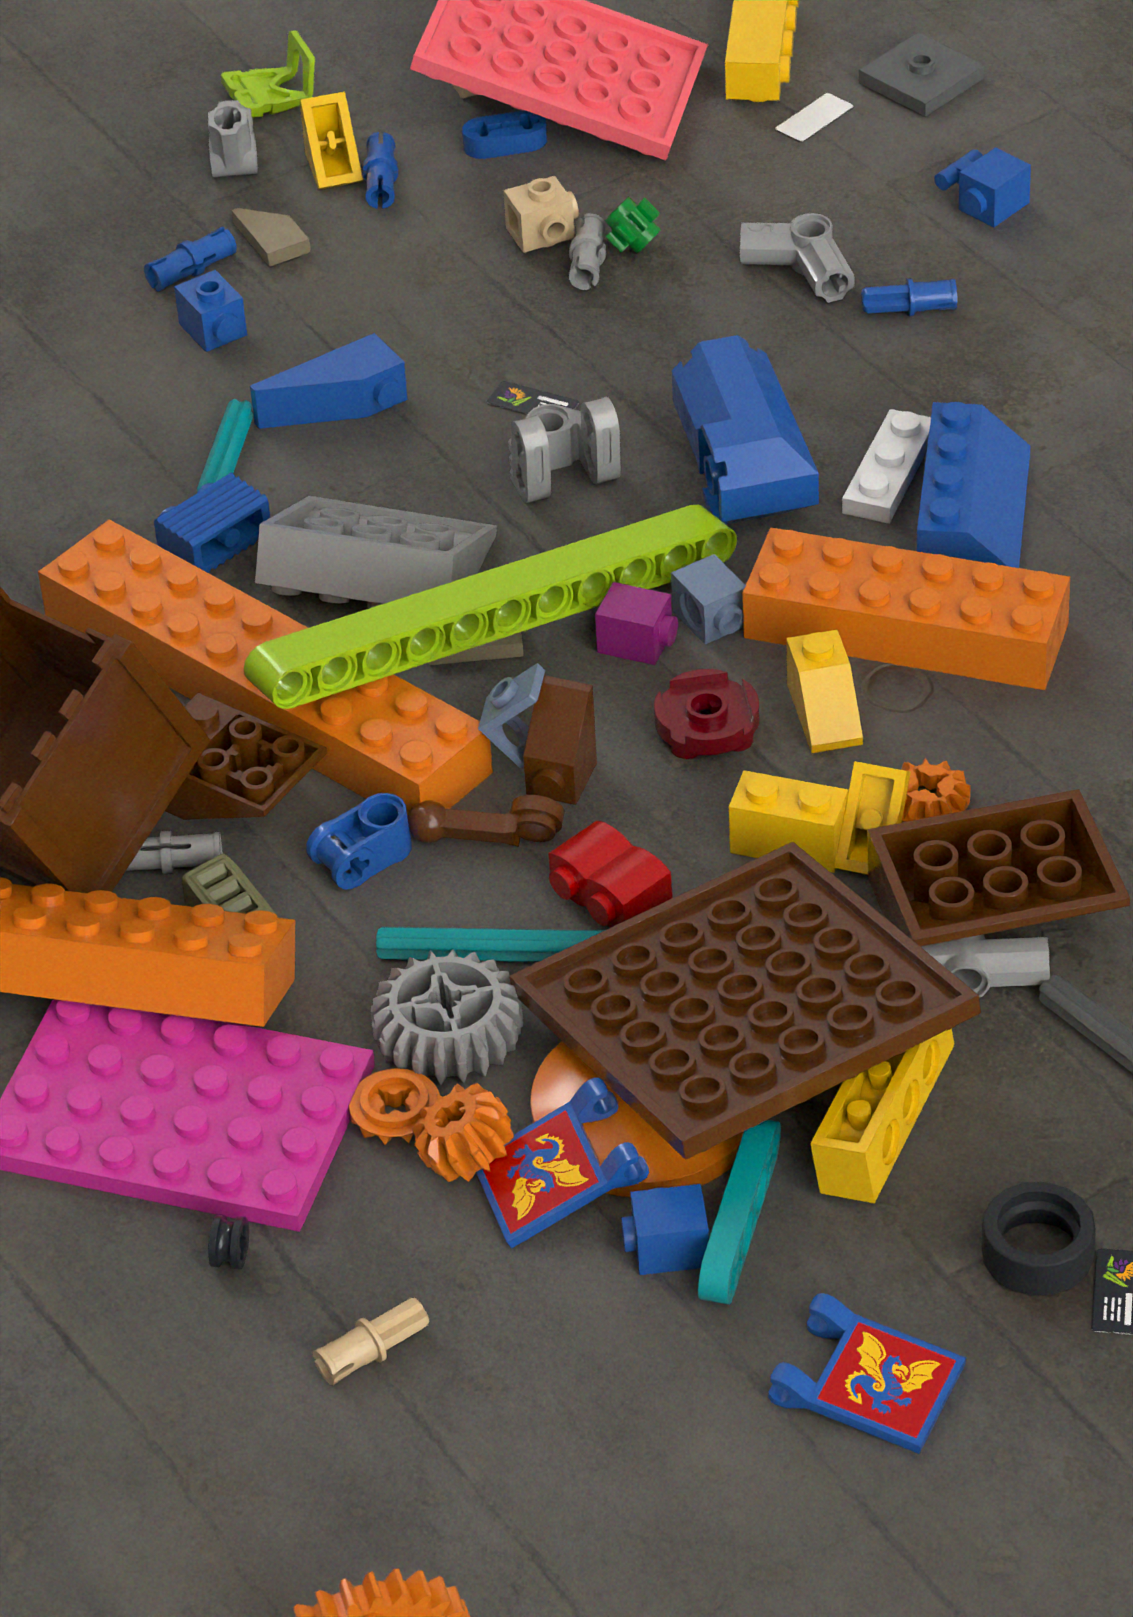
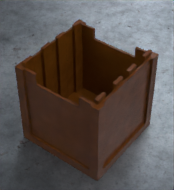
[0,587,211,893]

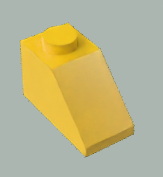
[786,630,863,753]

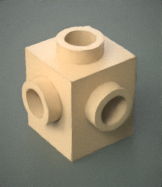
[503,176,579,253]

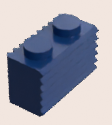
[154,472,270,573]

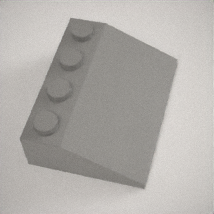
[255,496,497,608]

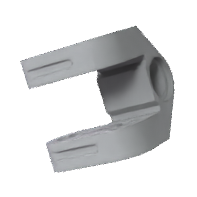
[508,397,621,503]

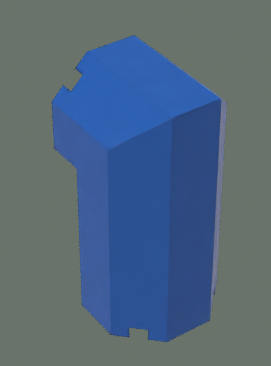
[672,335,819,524]

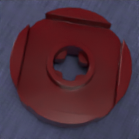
[654,669,759,759]

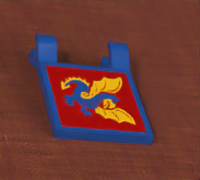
[476,1077,649,1248]
[768,1293,966,1454]

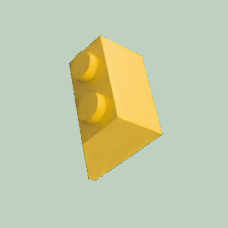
[729,770,849,873]

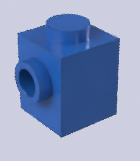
[174,270,247,352]
[621,1184,709,1275]

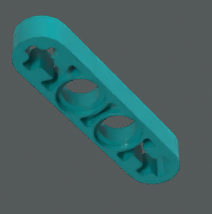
[698,1120,781,1305]

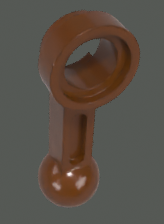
[408,795,565,847]

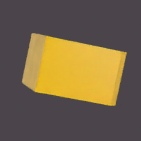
[300,92,363,190]

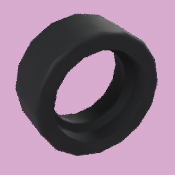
[981,1181,1096,1296]

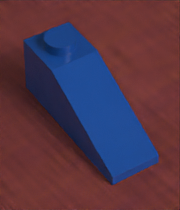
[250,333,408,429]

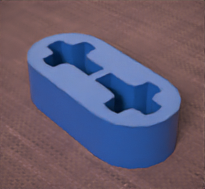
[462,110,547,159]

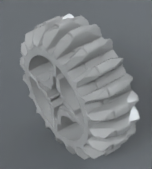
[371,949,523,1085]

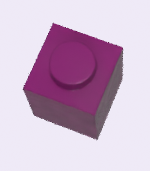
[595,582,678,665]

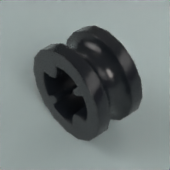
[208,1214,249,1269]

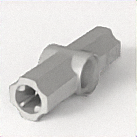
[921,935,1050,998]

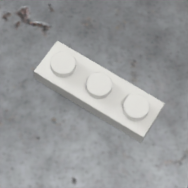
[842,409,931,524]

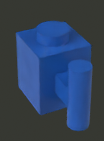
[934,147,1031,227]

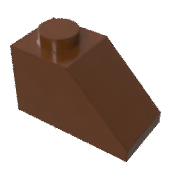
[523,675,597,805]

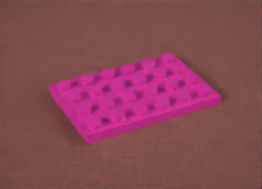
[0,999,375,1232]

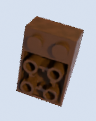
[165,693,327,820]

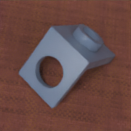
[478,663,545,769]

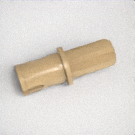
[313,1298,429,1385]

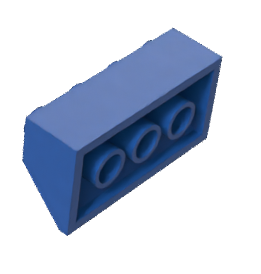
[917,402,1031,568]

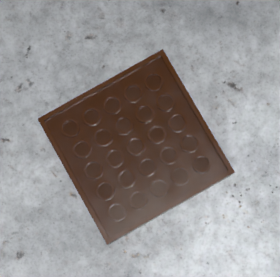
[509,842,981,1160]

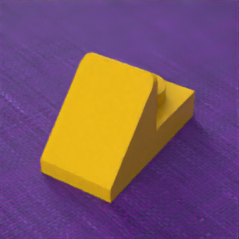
[834,761,911,874]

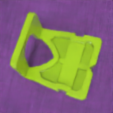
[221,30,315,117]

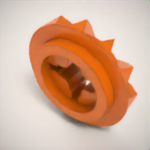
[901,758,971,822]
[349,1068,440,1145]

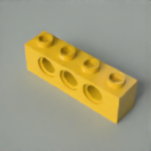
[810,1029,954,1203]

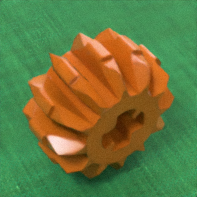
[412,1083,514,1182]

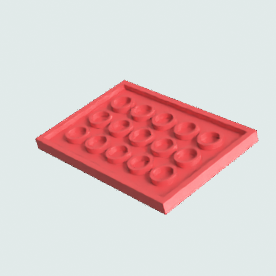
[410,0,708,161]

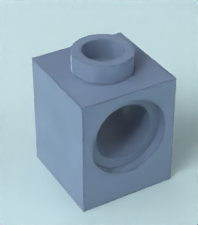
[671,554,746,644]

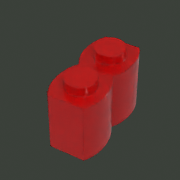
[548,821,673,928]

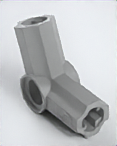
[208,100,258,177]
[740,213,854,303]

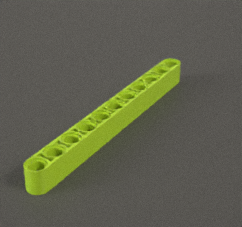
[244,504,737,709]

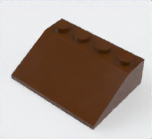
[868,789,1130,947]

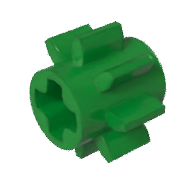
[604,196,661,254]

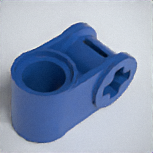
[306,793,412,890]

